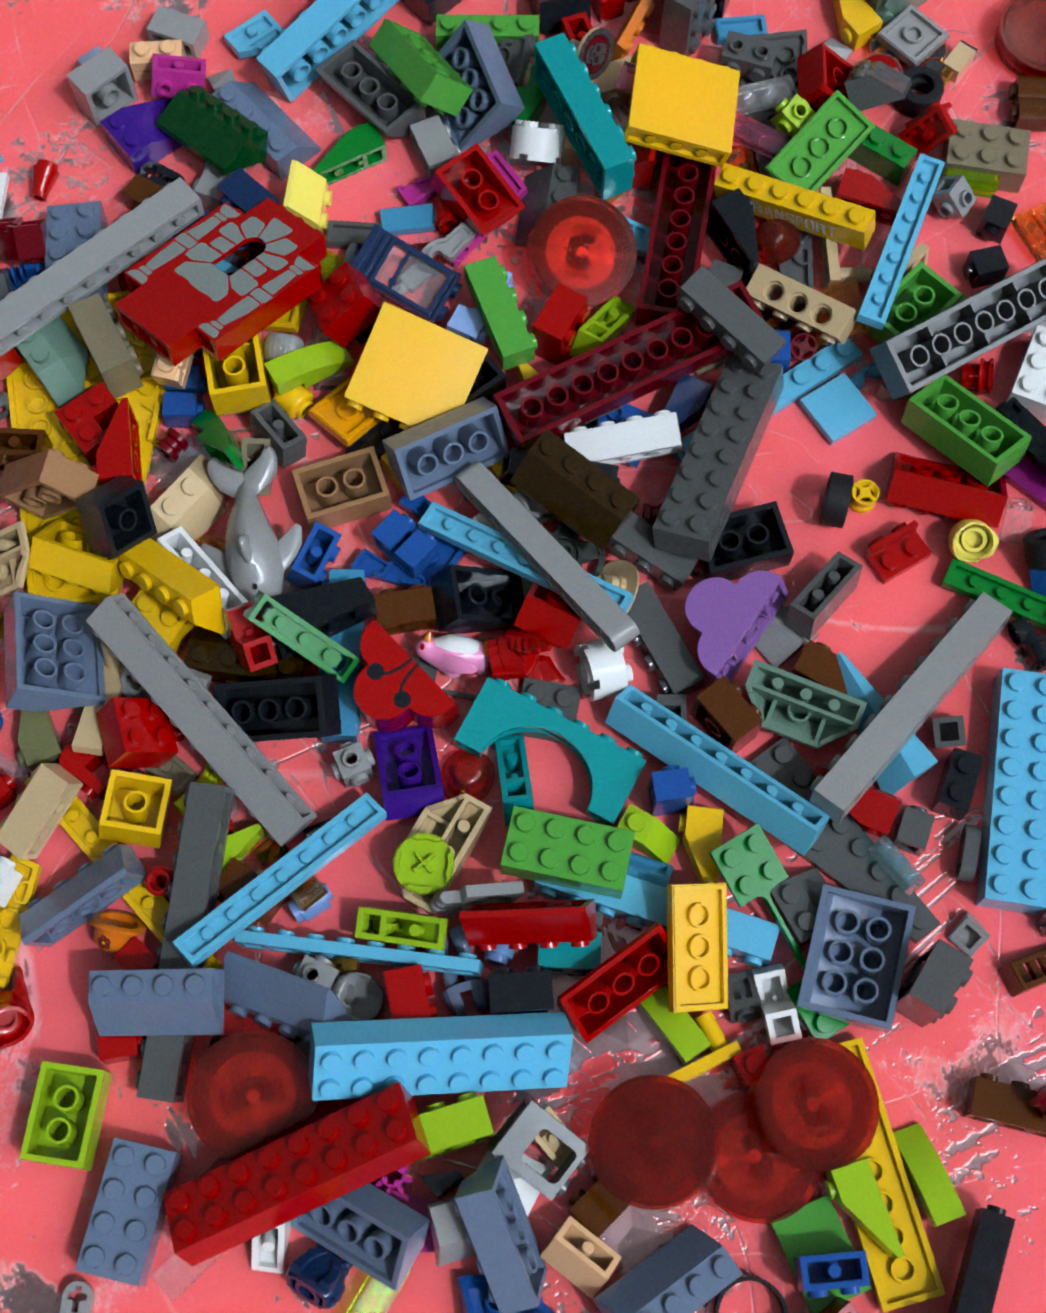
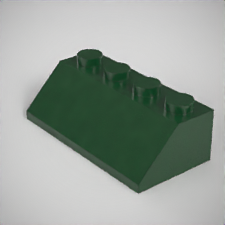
[156,85,268,174]

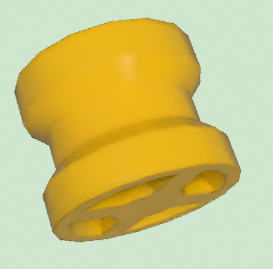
[849,479,880,514]

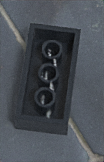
[213,674,342,742]

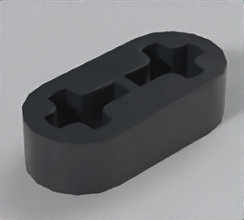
[140,161,185,187]

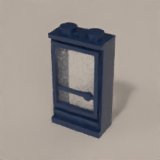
[352,223,462,324]

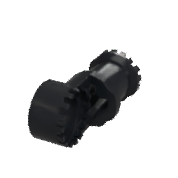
[1007,616,1046,672]

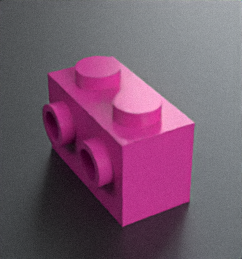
[151,54,206,99]

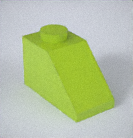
[617,804,681,864]

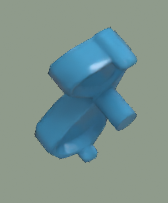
[850,363,882,390]

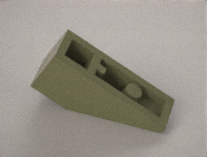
[17,710,64,772]

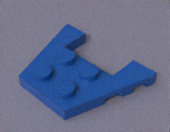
[349,494,468,594]

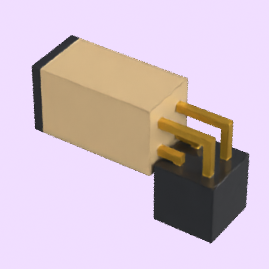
[924,40,978,87]

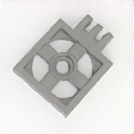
[430,881,525,916]

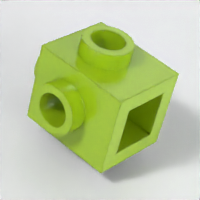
[770,94,816,141]

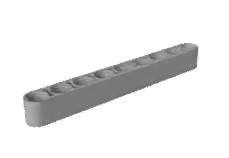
[454,460,640,652]

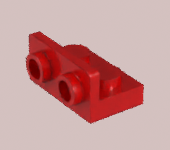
[898,102,959,161]
[864,520,932,585]

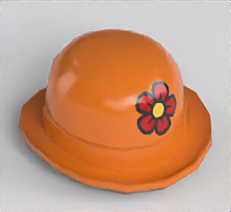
[88,910,145,953]

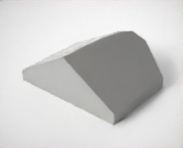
[754,606,819,668]
[427,1197,477,1267]

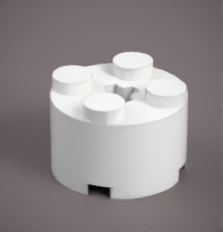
[509,119,565,164]
[574,639,633,701]

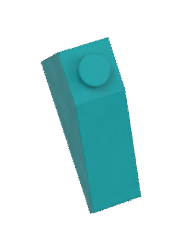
[495,734,534,826]

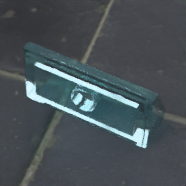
[869,835,925,895]

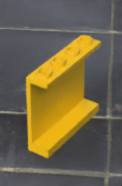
[623,43,740,167]
[343,301,488,430]

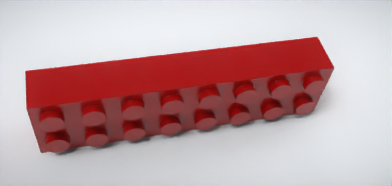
[163,1082,431,1267]

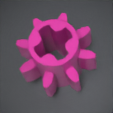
[375,1164,413,1196]

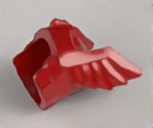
[487,629,566,683]
[0,967,35,1049]

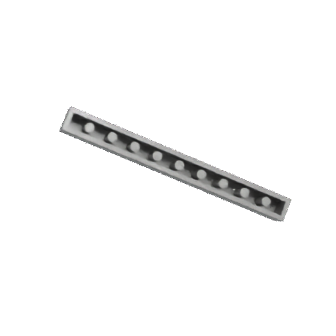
[0,177,205,357]
[809,592,1013,824]
[86,593,317,846]

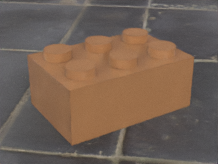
[292,446,392,531]
[0,449,99,519]

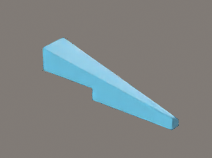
[836,651,938,795]

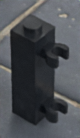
[995,397,1046,475]
[948,1204,1015,1313]

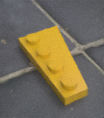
[0,854,42,990]

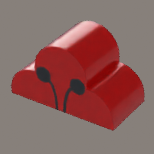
[354,619,460,732]

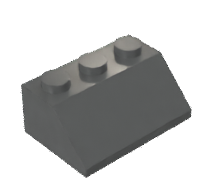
[515,163,580,253]

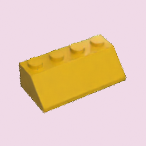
[119,538,226,634]

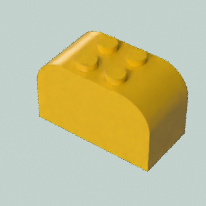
[202,332,272,417]

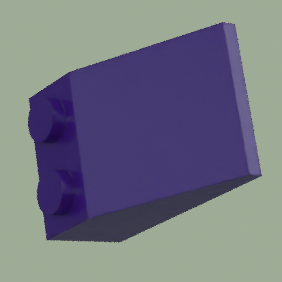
[100,98,183,174]
[373,725,444,821]

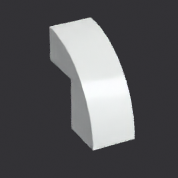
[751,963,802,1045]

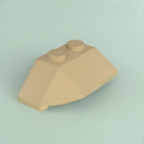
[150,454,226,542]
[0,521,30,598]
[401,793,492,914]

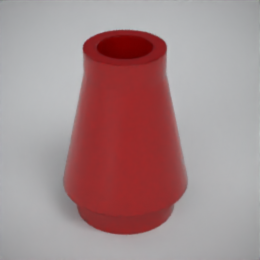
[30,159,59,202]
[432,195,461,235]
[145,865,174,896]

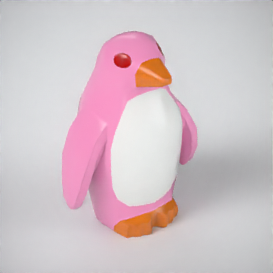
[415,630,489,678]

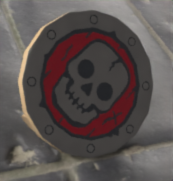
[570,26,614,80]

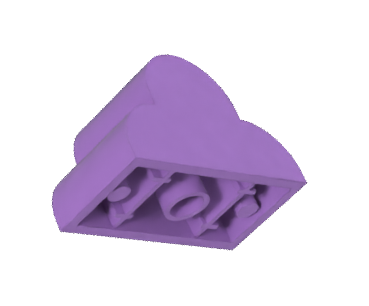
[685,570,789,682]

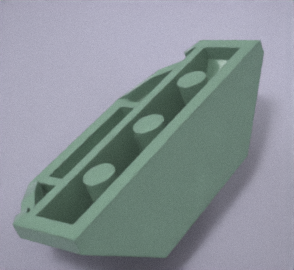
[14,316,89,408]
[744,659,868,749]

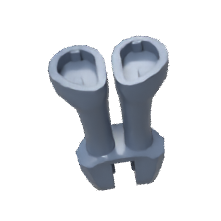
[423,925,489,1017]

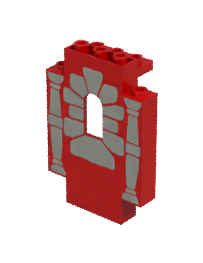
[114,197,327,366]

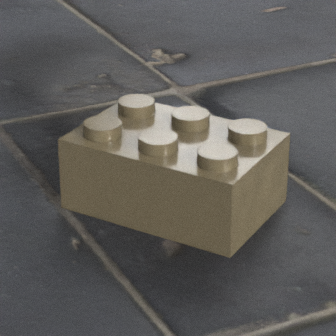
[940,119,1031,193]
[67,292,144,399]

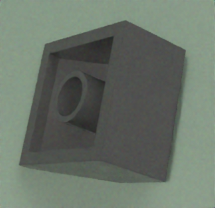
[844,60,912,111]
[770,868,827,948]

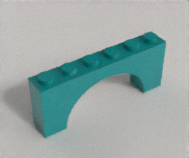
[454,677,647,827]

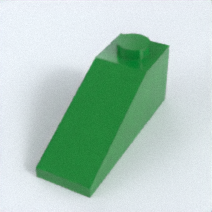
[313,122,388,186]

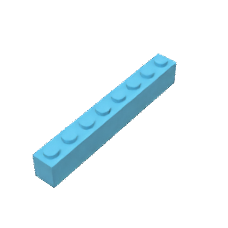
[605,684,831,856]
[534,875,780,968]

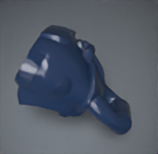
[286,1243,353,1309]

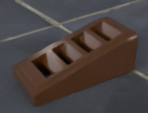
[999,948,1046,997]

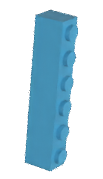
[319,569,367,744]

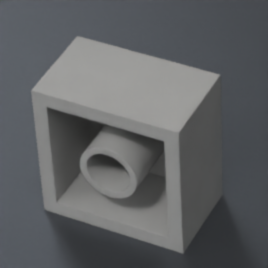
[66,46,138,127]

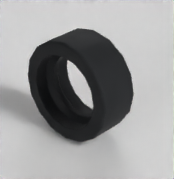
[820,472,854,528]

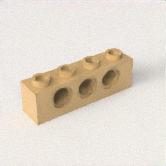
[746,263,858,345]

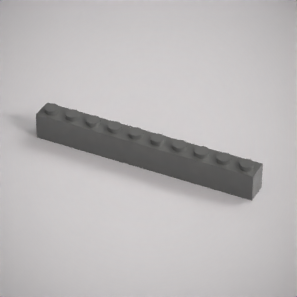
[135,782,235,1103]

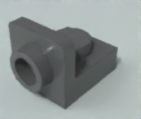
[728,970,761,1023]

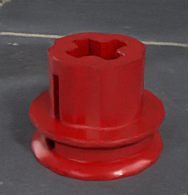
[962,358,994,395]

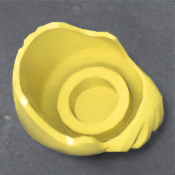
[948,519,999,563]

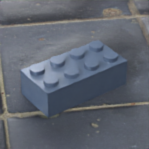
[45,201,108,302]
[75,1137,183,1286]

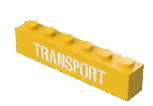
[714,163,875,251]

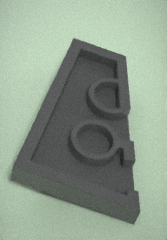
[497,34,536,87]

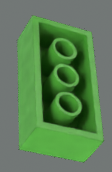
[369,18,473,116]
[901,374,1032,487]
[500,806,635,899]

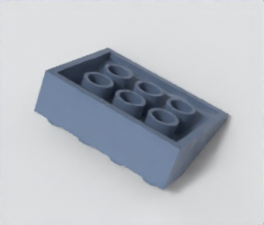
[438,19,525,153]
[4,591,106,712]
[796,884,916,1034]

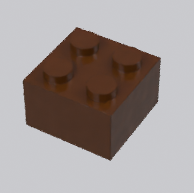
[691,675,763,753]

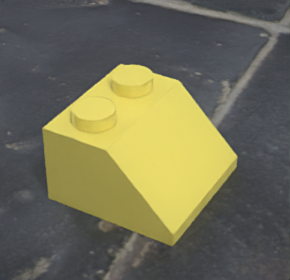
[283,160,332,232]

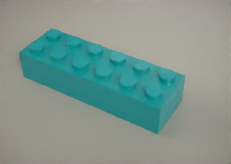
[534,32,637,201]

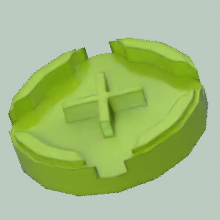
[393,833,455,895]

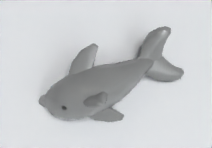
[200,446,302,602]

